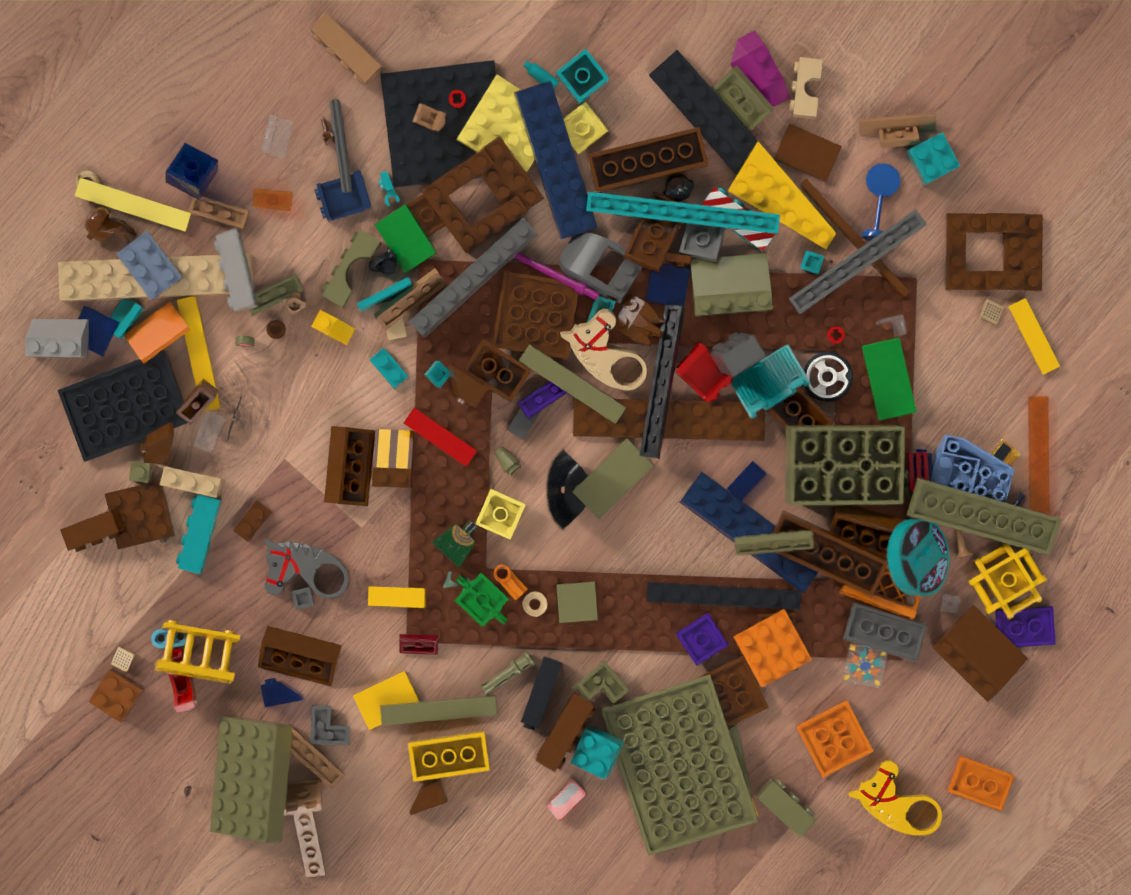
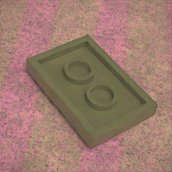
[712,65,774,132]

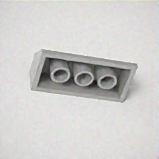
[214,229,258,312]

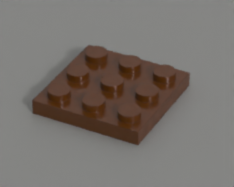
[105,480,175,550]
[692,655,769,727]

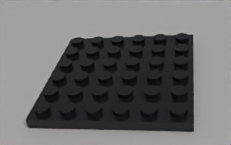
[380,60,496,188]

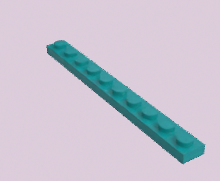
[586,192,780,234]

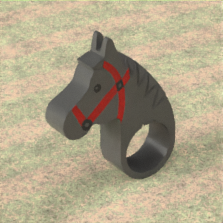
[265,539,350,599]

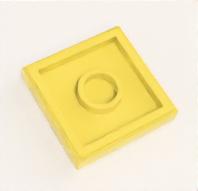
[563,101,609,155]

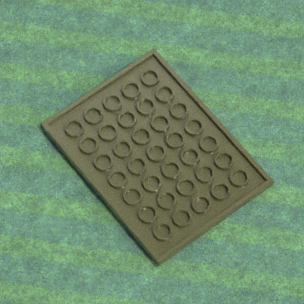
[601,674,759,856]

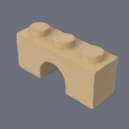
[789,57,823,119]
[160,466,223,498]

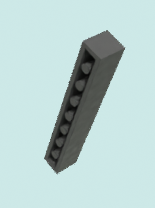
[409,218,538,338]

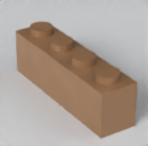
[310,13,382,85]

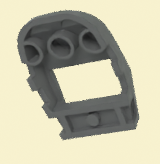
[559,233,643,303]

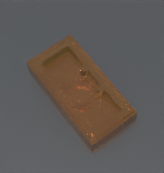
[252,188,293,211]

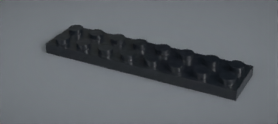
[649,50,779,175]

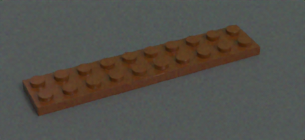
[573,398,765,441]

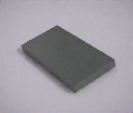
[842,602,927,662]

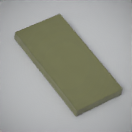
[572,438,653,519]

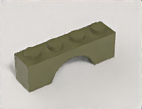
[322,229,382,309]

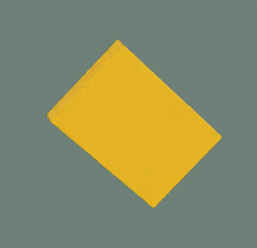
[353,671,420,730]

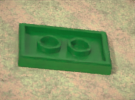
[375,204,437,273]

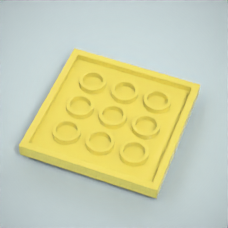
[456,75,535,173]

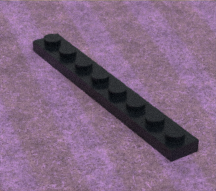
[640,305,685,459]
[646,582,801,610]

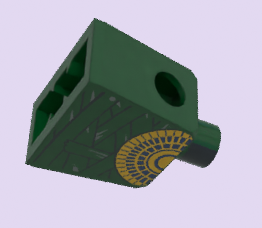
[432,520,478,568]

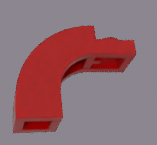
[163,648,197,713]

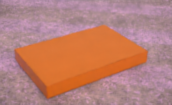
[124,302,191,363]
[947,755,1015,811]

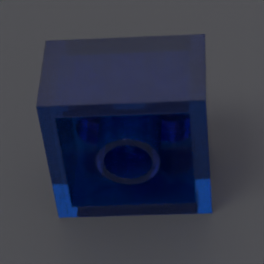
[165,143,218,200]

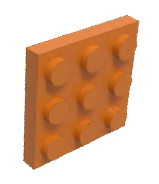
[733,609,812,688]
[795,700,874,778]

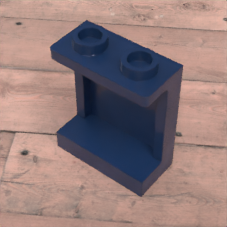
[314,170,373,222]

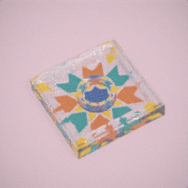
[842,643,888,688]

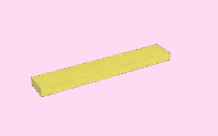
[75,178,191,232]

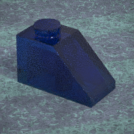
[260,678,304,708]

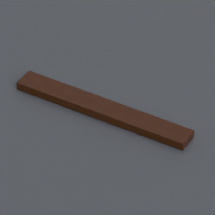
[800,179,909,298]

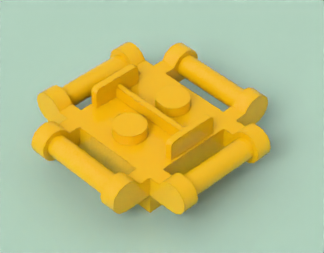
[968,543,1048,620]

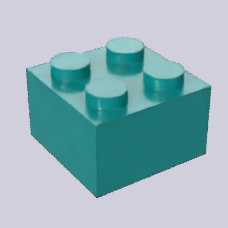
[556,49,610,105]
[906,132,960,186]
[570,725,625,780]

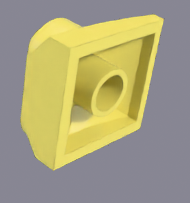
[475,489,526,539]

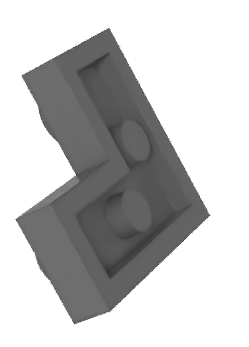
[310,705,350,745]

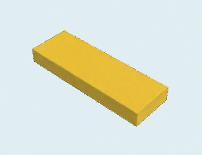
[368,586,426,608]

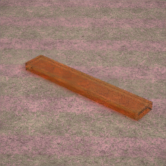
[1028,396,1049,511]

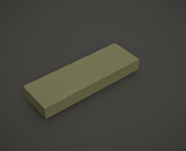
[249,274,304,316]

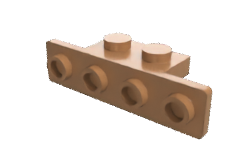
[859,113,936,148]

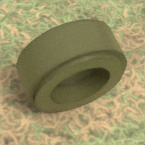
[235,336,255,347]

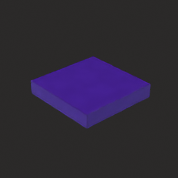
[676,613,729,666]

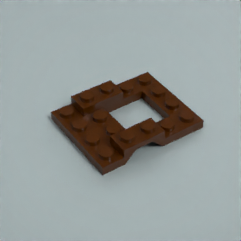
[421,135,544,253]
[945,213,1043,291]

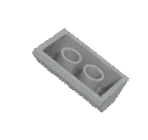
[25,319,89,358]

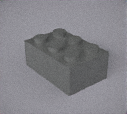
[709,332,766,376]

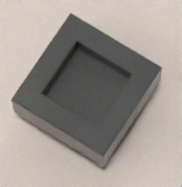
[291,587,315,610]

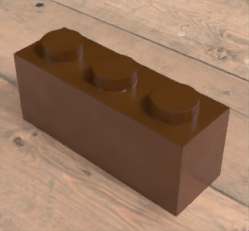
[60,508,125,552]

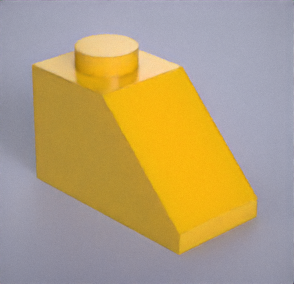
[311,310,356,345]

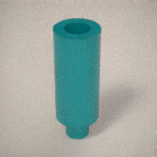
[523,61,559,89]

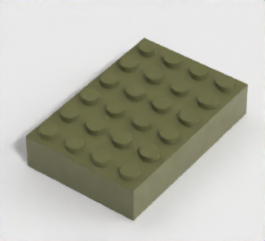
[785,425,905,505]
[210,716,293,843]

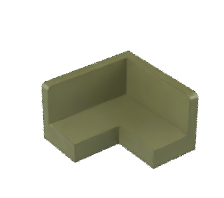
[571,661,629,704]

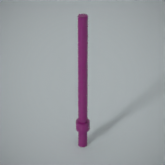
[514,252,600,300]

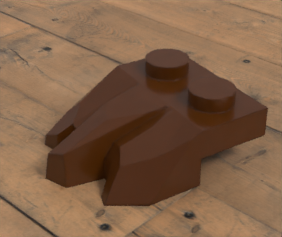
[613,293,665,347]

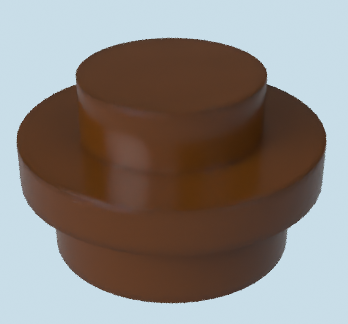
[267,320,286,339]

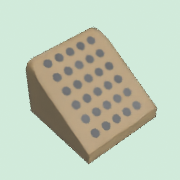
[979,299,1004,325]
[111,647,136,672]

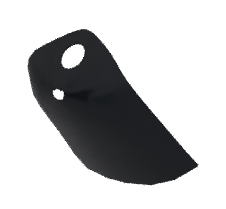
[546,449,588,531]

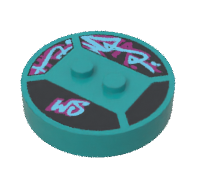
[887,519,950,596]

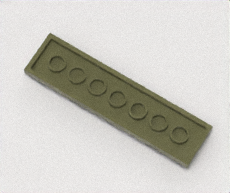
[907,478,1061,555]

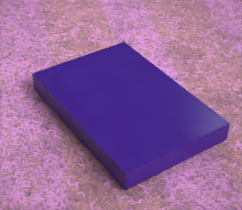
[995,606,1056,647]

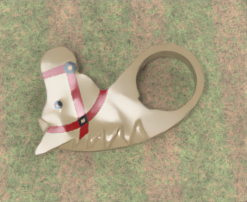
[560,309,647,390]

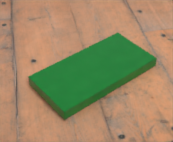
[861,337,917,421]

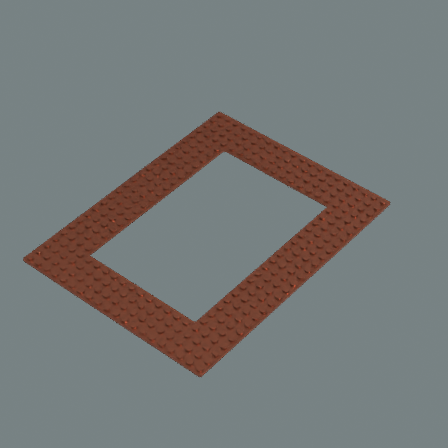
[406,260,917,660]

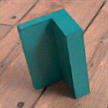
[104,299,144,339]

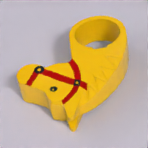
[848,760,942,835]

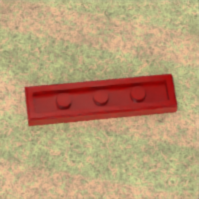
[403,408,477,467]

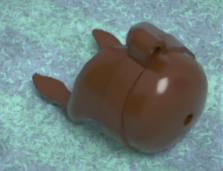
[85,207,137,243]

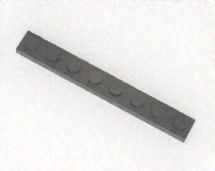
[789,209,927,314]

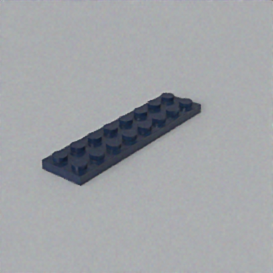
[514,81,598,239]
[679,472,818,593]

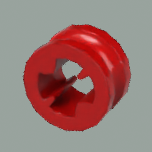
[449,90,466,108]
[827,326,845,344]

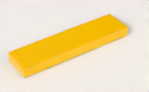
[1008,298,1060,375]

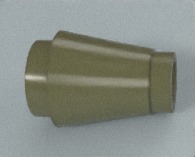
[494,447,521,476]

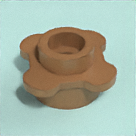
[283,292,306,314]

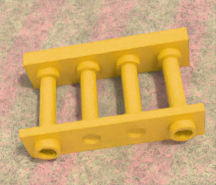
[154,620,241,684]

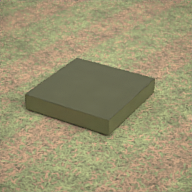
[557,582,598,623]

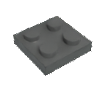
[679,223,726,262]

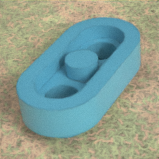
[151,629,187,648]

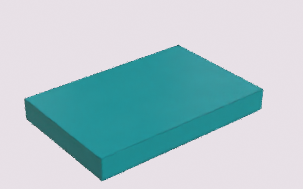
[357,277,413,312]

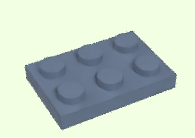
[117,231,183,301]

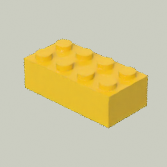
[408,730,490,782]

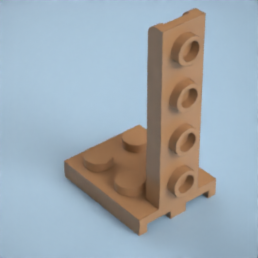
[284,778,325,878]

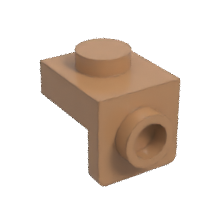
[412,104,446,131]

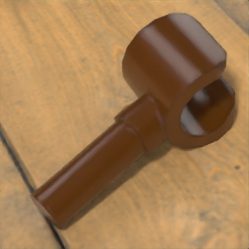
[321,118,335,146]

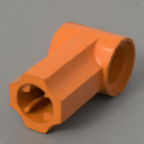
[494,564,528,600]

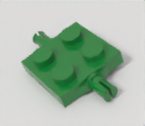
[455,573,509,627]

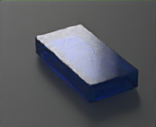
[726,461,766,502]

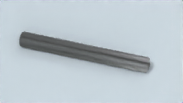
[330,99,352,193]

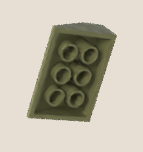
[690,253,773,317]

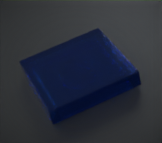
[646,265,690,307]
[78,305,120,357]

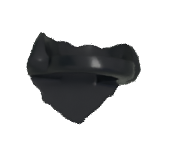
[663,174,694,202]
[369,247,397,274]

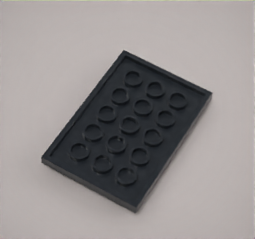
[57,350,188,462]

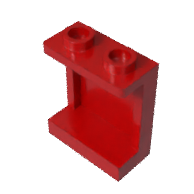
[675,342,733,403]

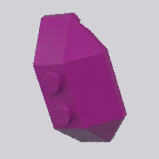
[730,30,791,107]

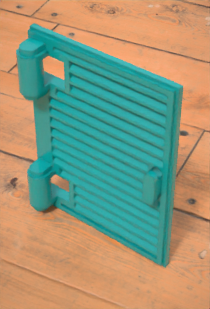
[731,344,811,418]

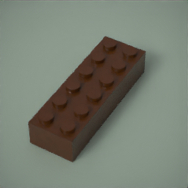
[587,127,709,193]
[772,510,888,597]

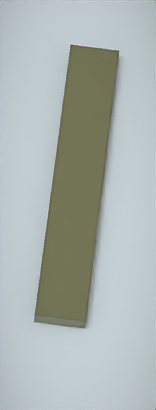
[519,344,626,424]
[380,695,497,725]

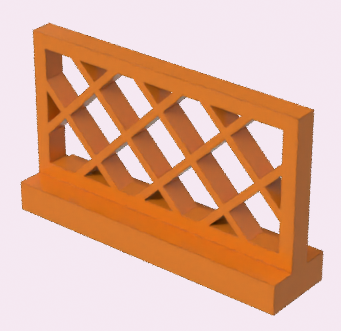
[839,566,921,620]

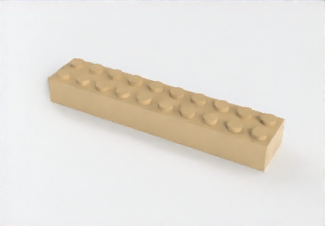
[58,253,254,302]

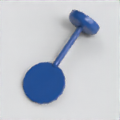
[862,163,900,241]

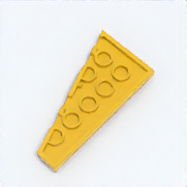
[728,141,836,250]

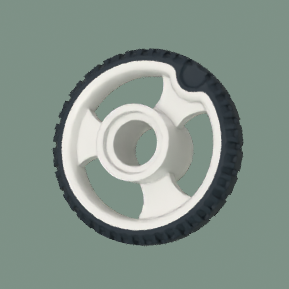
[804,352,853,402]

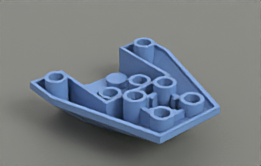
[929,434,1014,502]

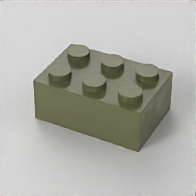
[755,778,816,838]

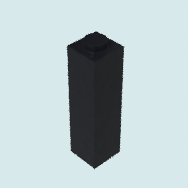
[521,656,562,730]

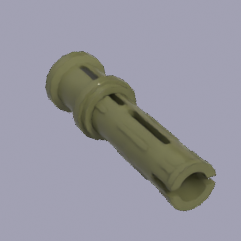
[481,651,536,696]

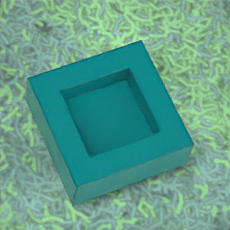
[800,250,824,275]
[424,361,450,388]

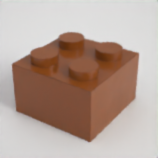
[88,668,145,723]

